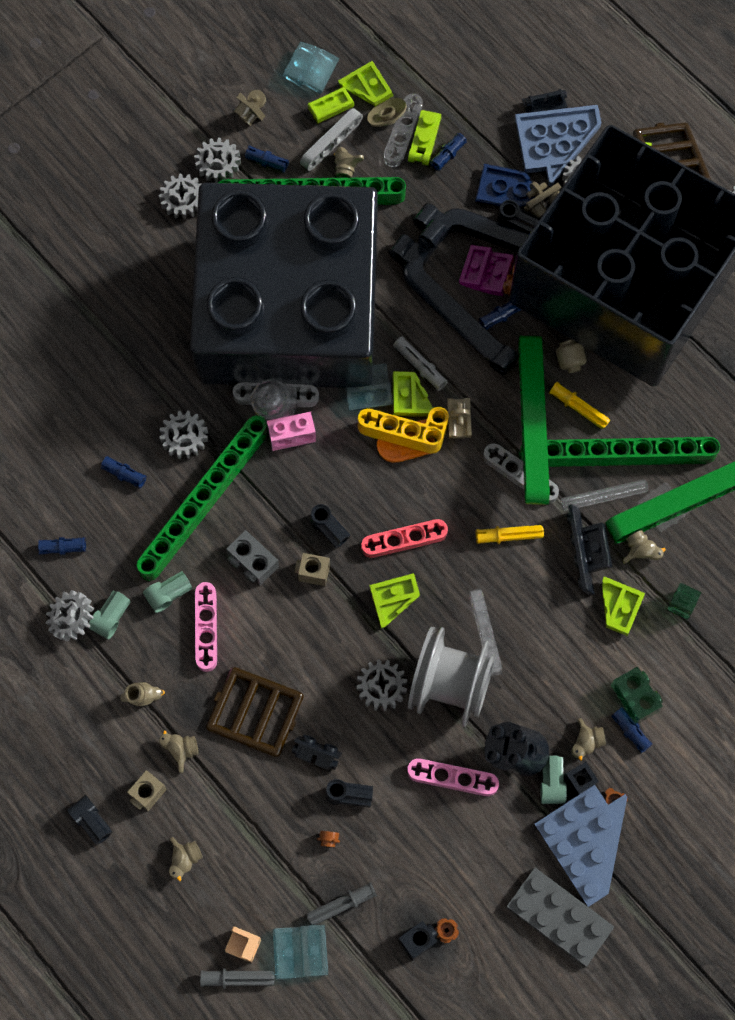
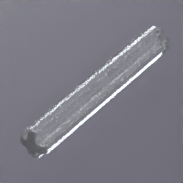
[561,479,648,511]

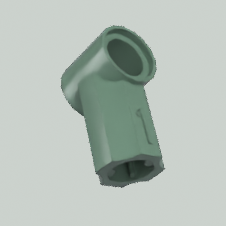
[143,571,193,613]
[89,590,130,640]
[540,756,566,804]

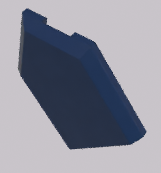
[475,164,535,208]

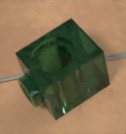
[667,583,702,620]

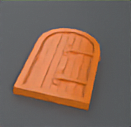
[377,419,435,463]

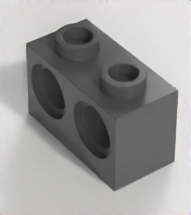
[226,530,279,586]

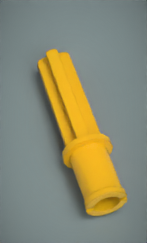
[549,382,610,429]
[475,525,544,544]

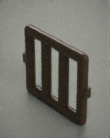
[633,122,711,180]
[206,667,304,757]

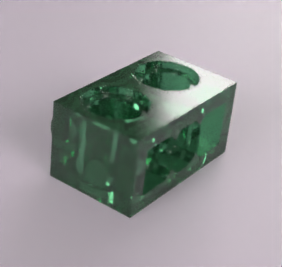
[611,666,663,724]

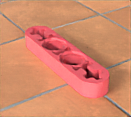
[361,519,448,558]

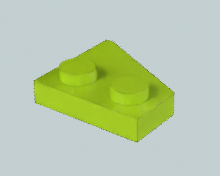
[338,61,393,107]
[392,371,435,417]
[369,573,420,629]
[602,577,645,636]

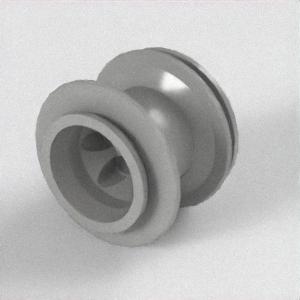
[408,626,495,727]

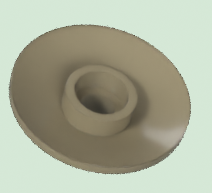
[367,98,407,127]

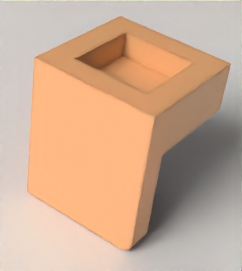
[225,926,261,963]

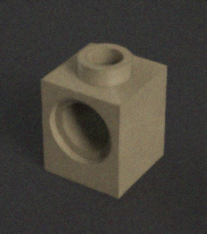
[295,553,330,586]
[127,770,167,811]

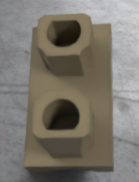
[234,90,266,126]
[523,181,562,218]
[447,398,472,439]

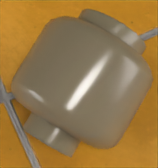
[556,340,587,373]

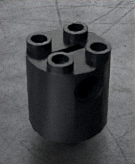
[485,722,549,776]

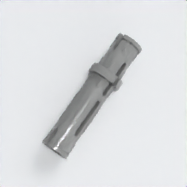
[393,336,448,391]

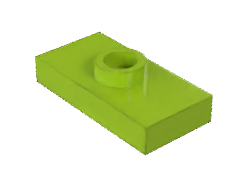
[308,87,354,124]

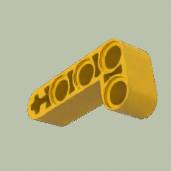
[358,407,449,454]

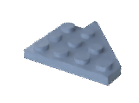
[515,105,601,186]
[535,785,627,907]

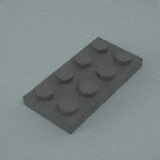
[506,868,614,968]

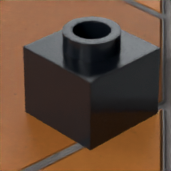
[564,761,599,796]

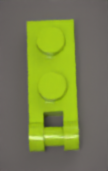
[408,110,441,166]

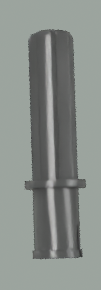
[306,882,377,926]
[200,968,275,989]

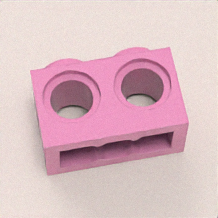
[267,412,316,451]

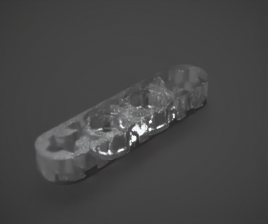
[384,93,423,167]
[469,589,502,677]

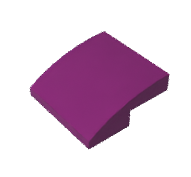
[459,245,515,296]

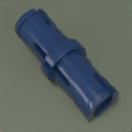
[430,133,467,171]
[245,145,289,173]
[478,301,521,330]
[101,456,147,489]
[38,537,86,555]
[611,707,653,754]

